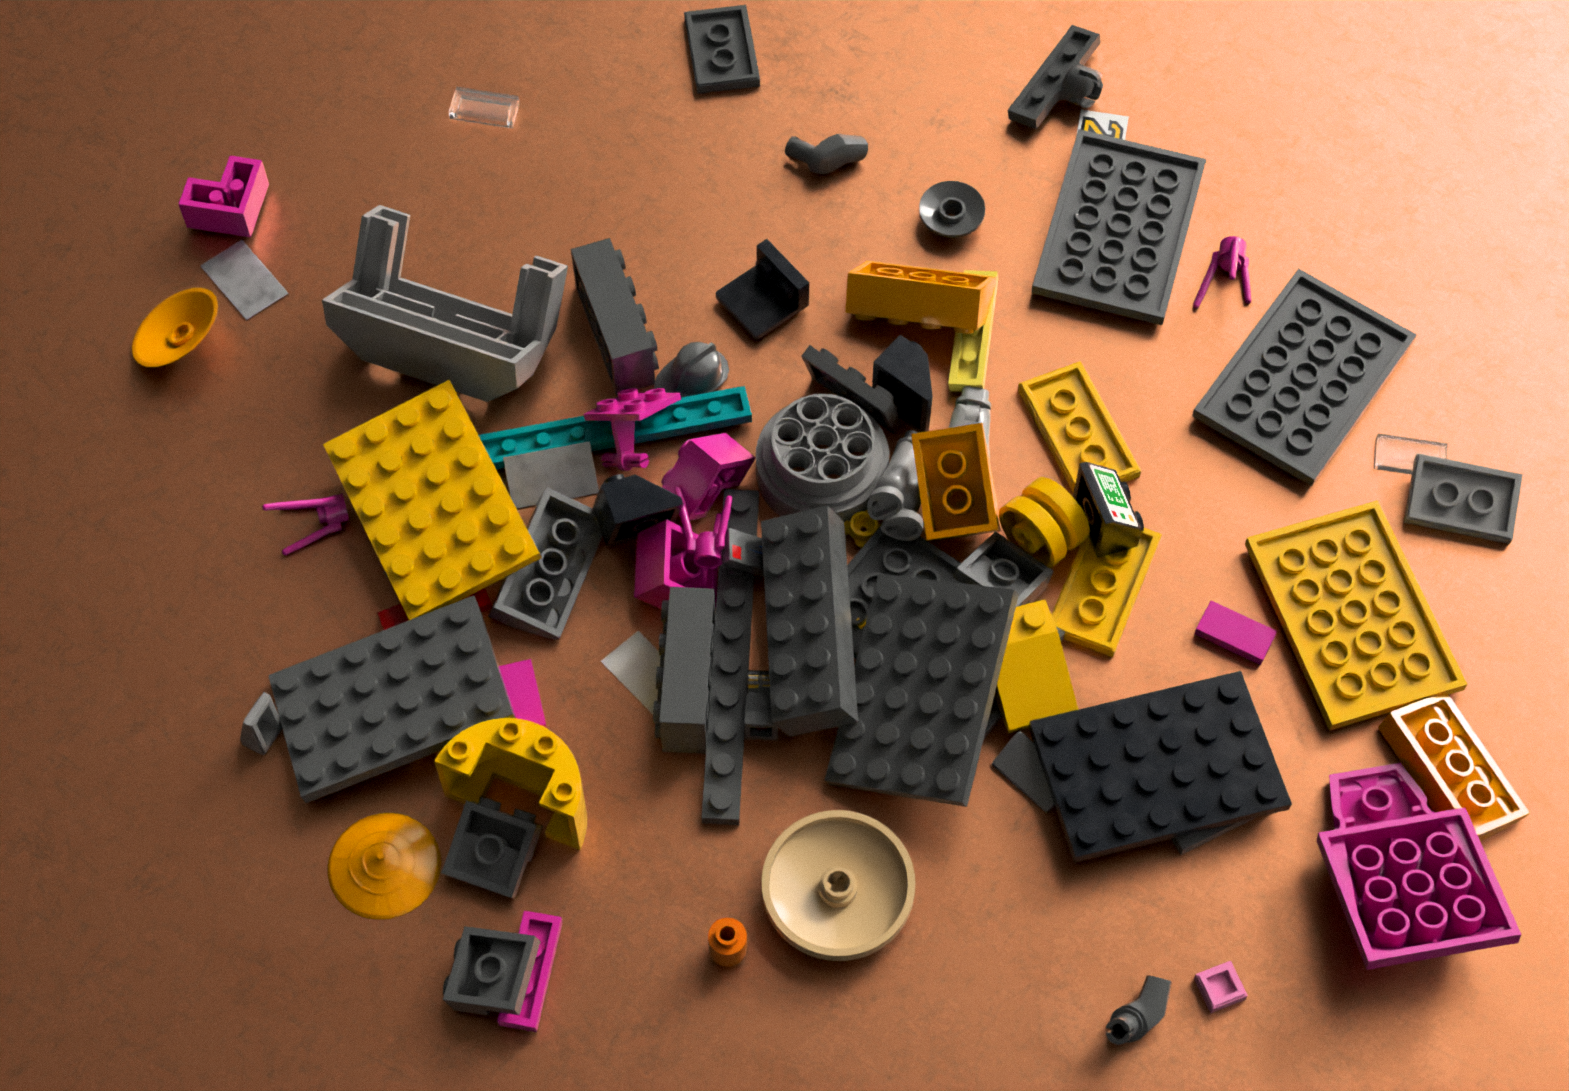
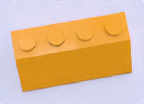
[845,261,996,334]

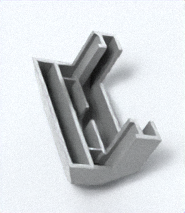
[322,205,568,402]

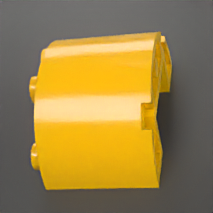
[434,718,587,850]

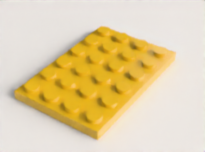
[323,380,542,620]
[1245,500,1468,731]

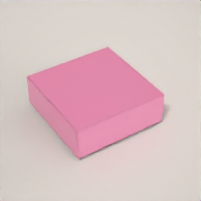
[1194,961,1248,1013]

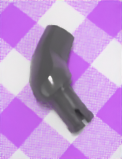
[785,134,868,174]
[1106,975,1172,1045]

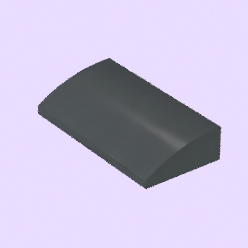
[488,487,603,640]

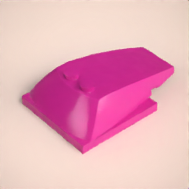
[1316,763,1521,970]

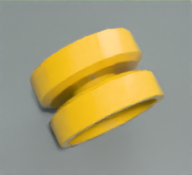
[998,477,1090,568]

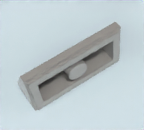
[992,731,1055,813]

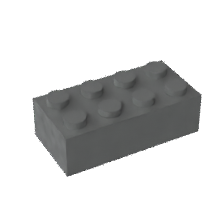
[571,238,659,396]
[653,587,716,754]

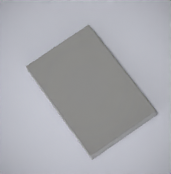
[1404,453,1523,544]

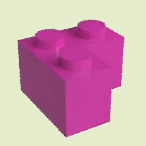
[178,156,269,237]
[661,433,756,521]

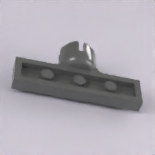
[1008,25,1103,129]

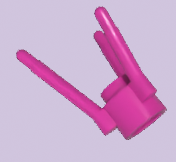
[1193,236,1252,309]
[674,486,732,569]
[262,493,349,556]

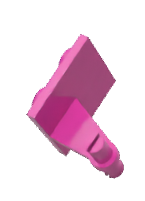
[584,388,681,471]

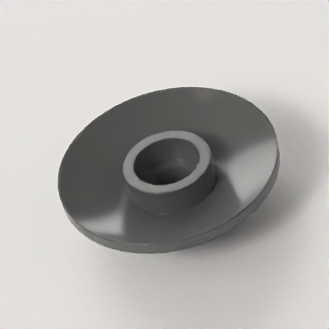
[919,181,986,238]

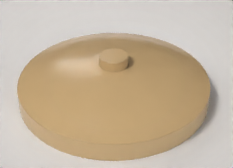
[761,810,916,961]

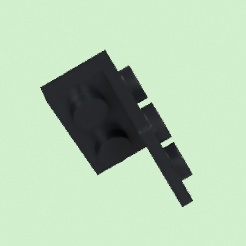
[716,239,810,340]

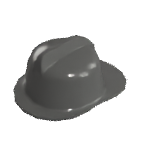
[654,342,729,398]

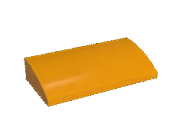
[1378,693,1530,842]

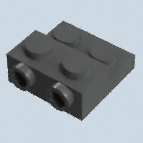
[953,531,1053,607]
[441,796,543,898]
[443,926,541,1016]

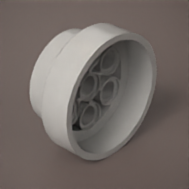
[756,394,889,522]

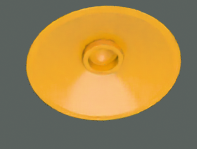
[132,288,218,367]
[327,813,441,920]

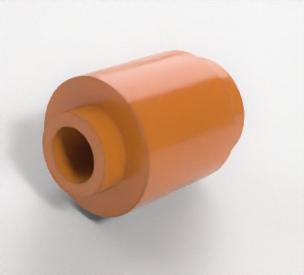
[708,918,747,967]

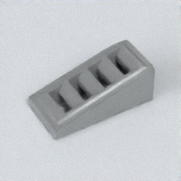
[240,692,282,755]

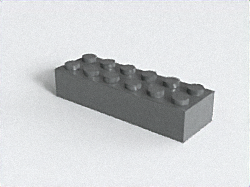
[761,505,858,737]

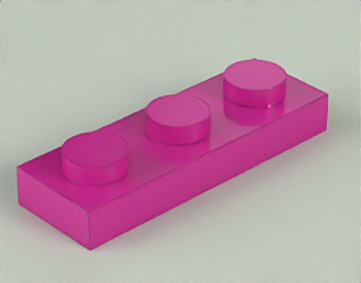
[497,910,563,1032]

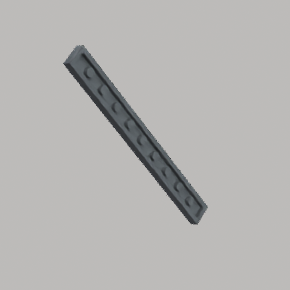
[702,489,759,825]

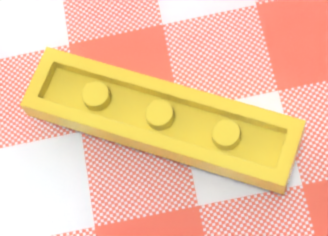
[948,270,998,392]

